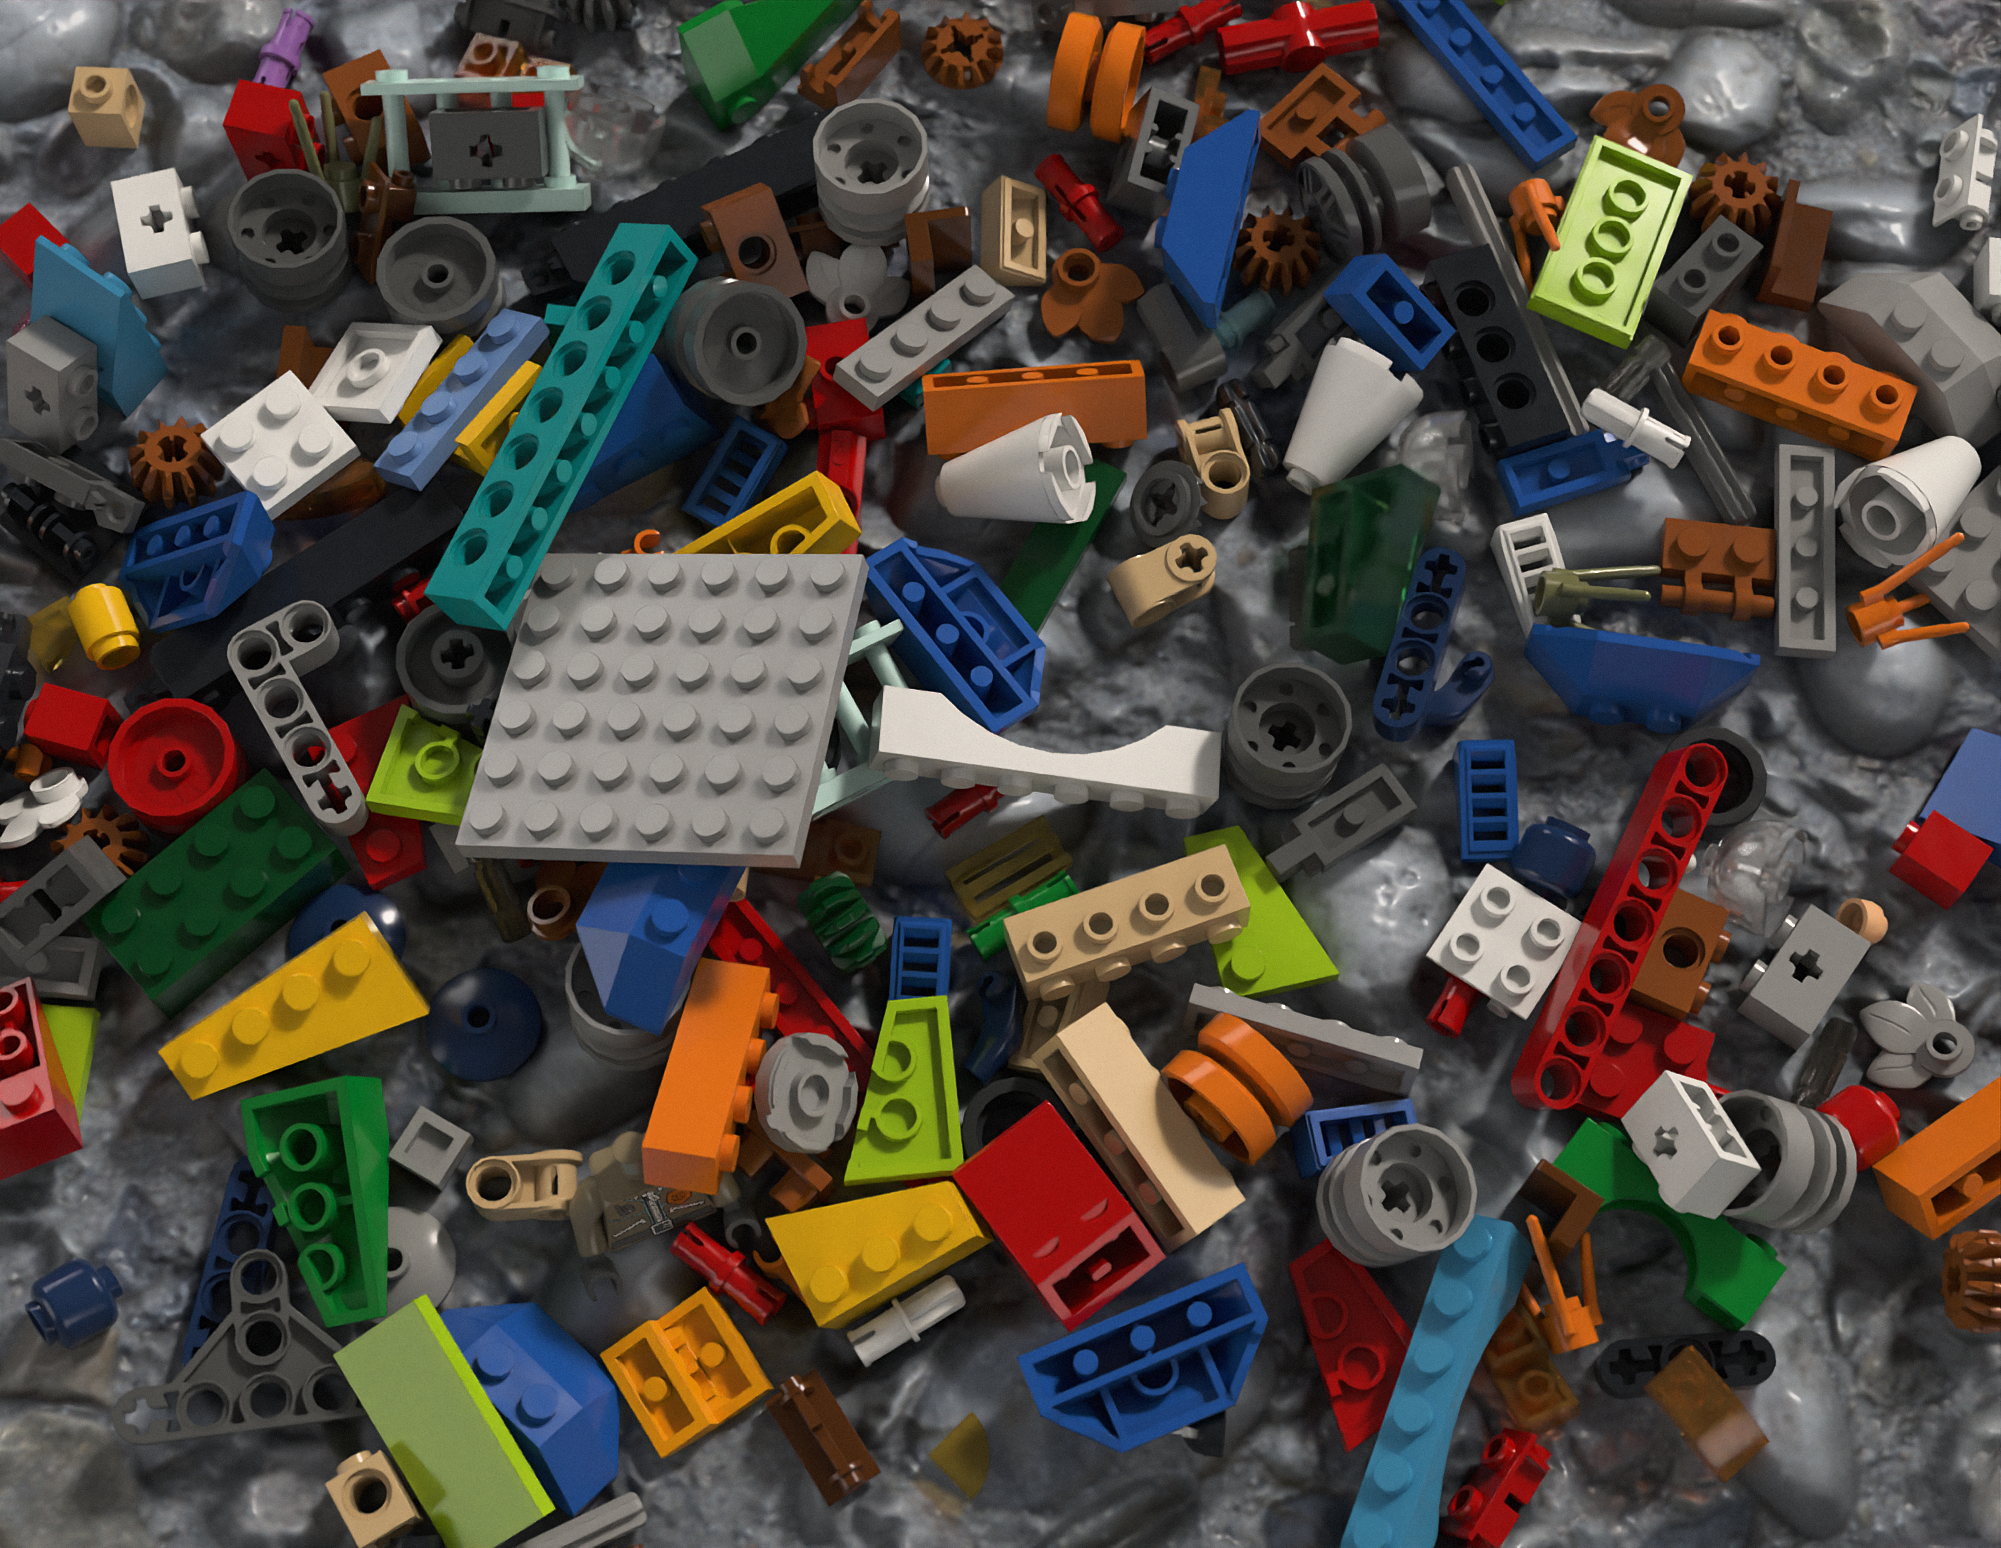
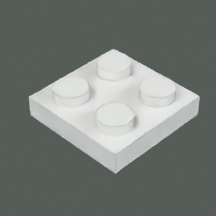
[308,322,443,424]
[200,370,361,521]

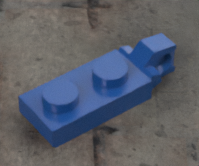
[1495,429,1651,517]

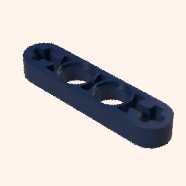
[1373,547,1466,742]
[182,1155,279,1367]

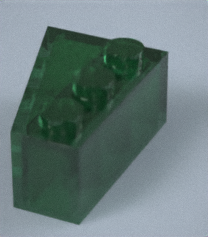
[1300,463,1442,665]

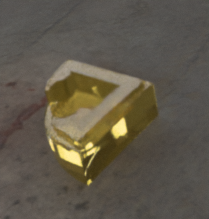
[27,595,78,673]
[928,1411,990,1502]

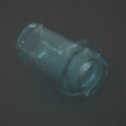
[1207,288,1277,352]

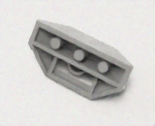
[1816,272,2001,451]

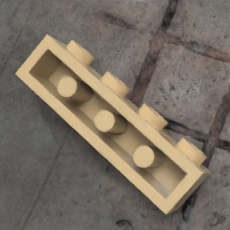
[1003,844,1251,1001]
[1030,1002,1246,1254]

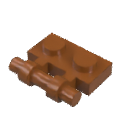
[1259,62,1387,171]
[1658,517,1777,622]

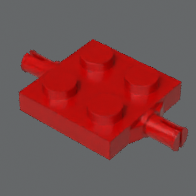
[1565,1001,1732,1128]

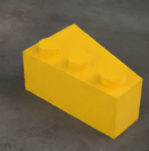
[765,1181,994,1330]

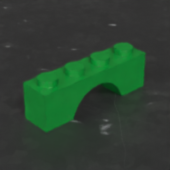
[1552,1117,1787,1331]

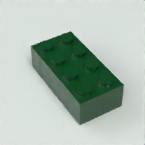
[80,768,351,1020]

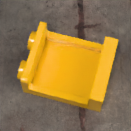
[395,334,543,477]

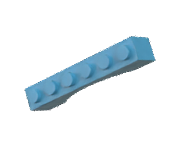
[1340,1214,1534,1548]

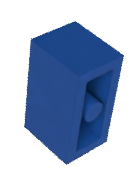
[1321,253,1456,371]

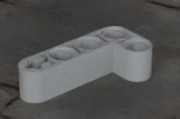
[227,600,369,837]

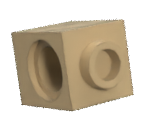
[68,66,145,149]
[325,1450,426,1548]

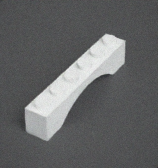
[868,685,1222,819]

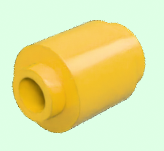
[68,583,141,670]

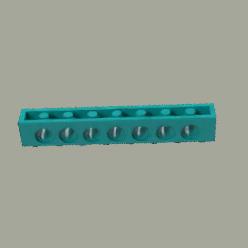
[423,223,698,631]

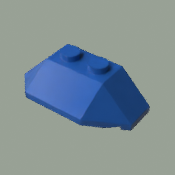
[1154,109,1261,329]
[118,490,275,634]
[864,537,1046,735]
[1523,623,1760,733]
[576,862,747,1036]
[1016,1262,1269,1454]
[439,1302,620,1519]

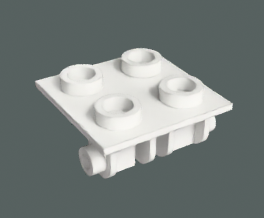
[1425,863,1582,1021]

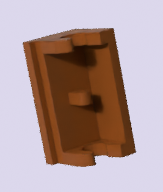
[797,0,902,111]

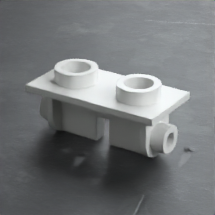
[1932,113,1998,231]

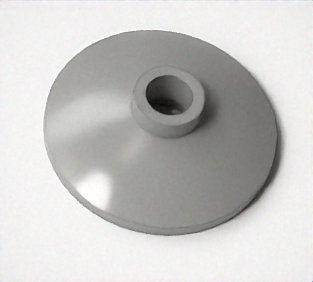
[368,1206,457,1324]

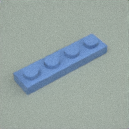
[373,308,551,492]

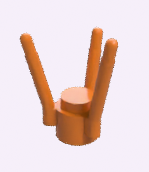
[1508,178,1566,295]
[1845,532,1970,650]
[1518,1215,1604,1355]

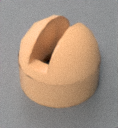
[1835,898,1888,946]

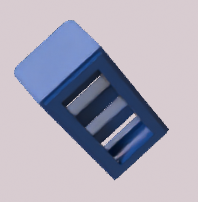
[681,415,790,529]
[1452,739,1519,863]
[889,916,953,1000]
[1289,1098,1417,1179]

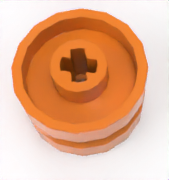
[1047,11,1146,144]
[1161,1013,1314,1165]

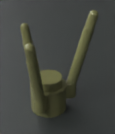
[288,90,382,213]
[1534,565,1661,630]

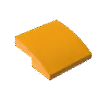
[600,1286,775,1459]

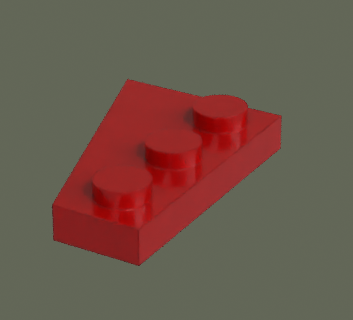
[1287,1238,1413,1455]

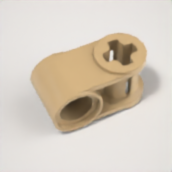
[1174,408,1250,520]
[1106,534,1217,628]
[466,1150,583,1222]

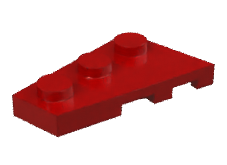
[307,694,427,891]

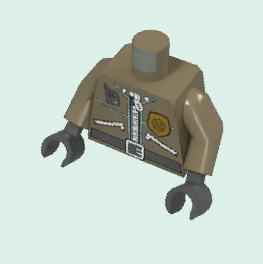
[569,1131,761,1302]

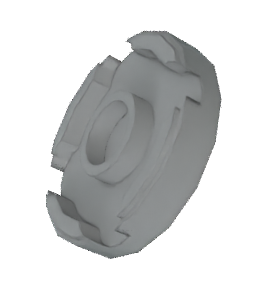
[754,1033,858,1154]

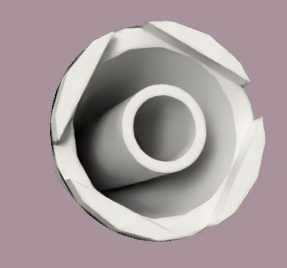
[1283,337,1423,496]
[935,413,1096,524]
[1833,436,1981,569]

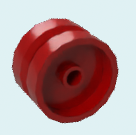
[107,698,253,842]

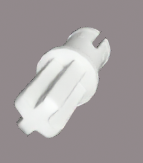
[1580,389,1691,469]
[846,1275,966,1368]

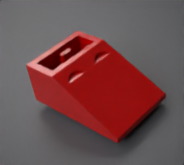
[0,976,83,1181]
[950,1100,1166,1332]

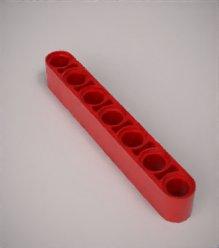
[1510,743,1728,1111]

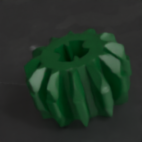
[797,870,887,974]

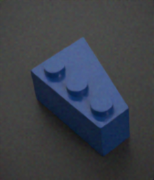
[568,353,724,514]

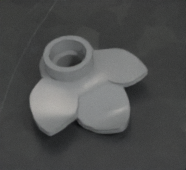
[1859,982,1975,1091]

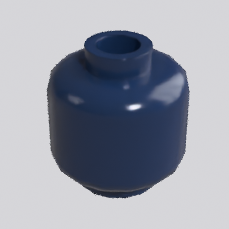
[1510,816,1597,904]
[25,1257,123,1349]

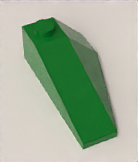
[677,0,863,131]
[240,1076,390,1328]

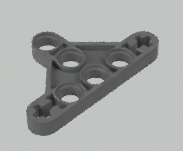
[112,1249,369,1446]

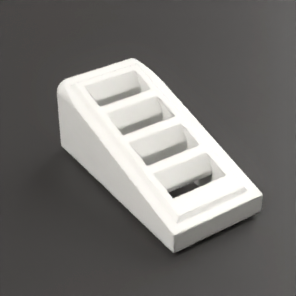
[1490,513,1582,640]

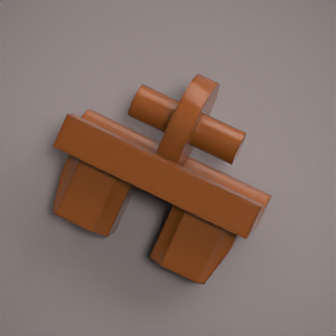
[736,1108,836,1214]

